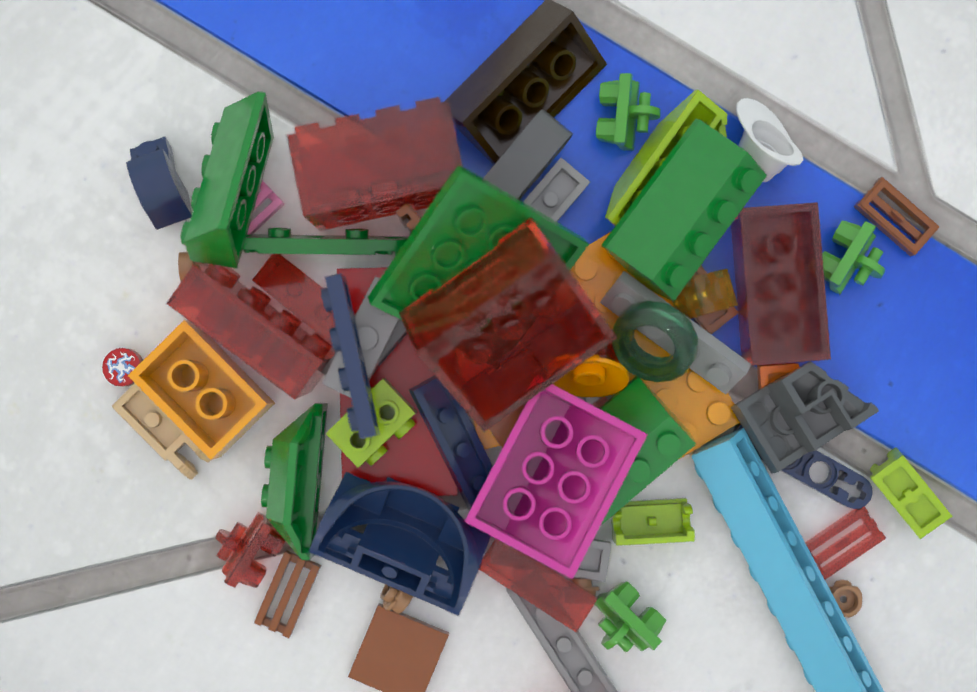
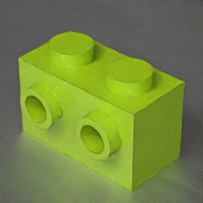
[325,379,417,468]

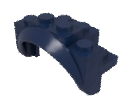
[309,472,491,616]

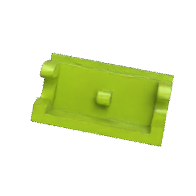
[870,447,953,539]
[611,498,695,546]

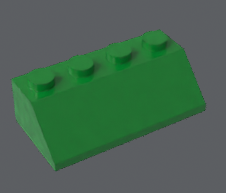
[181,91,274,269]
[601,119,767,301]
[599,375,696,526]

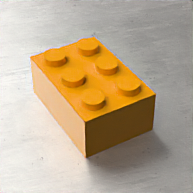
[128,320,275,460]

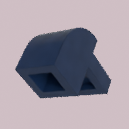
[126,137,192,230]

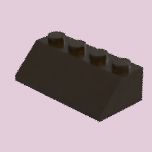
[439,0,607,165]

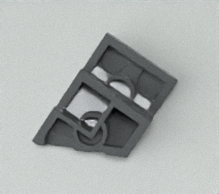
[731,361,879,474]

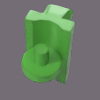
[596,73,661,151]
[814,220,886,295]
[593,581,666,652]

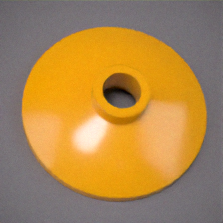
[549,353,629,398]

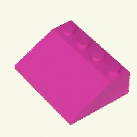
[464,378,648,579]

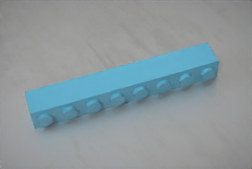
[691,428,884,692]

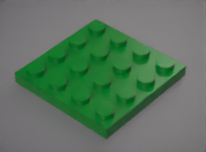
[367,164,589,367]

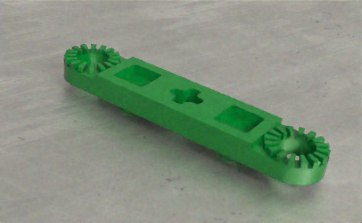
[243,228,408,255]

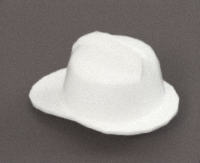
[736,98,804,182]

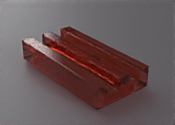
[805,506,886,580]

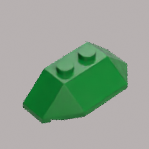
[261,403,328,561]

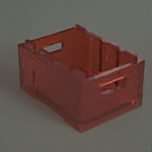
[286,97,463,231]
[399,218,617,432]

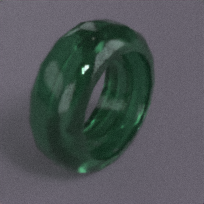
[611,300,698,383]

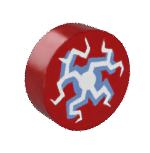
[102,348,143,386]

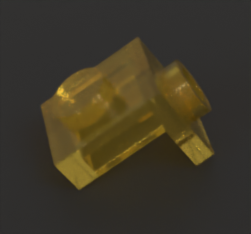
[673,269,738,319]

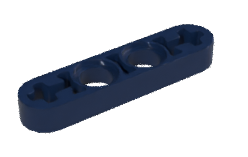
[733,423,873,509]

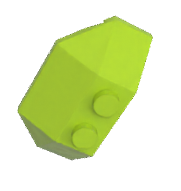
[605,89,727,226]

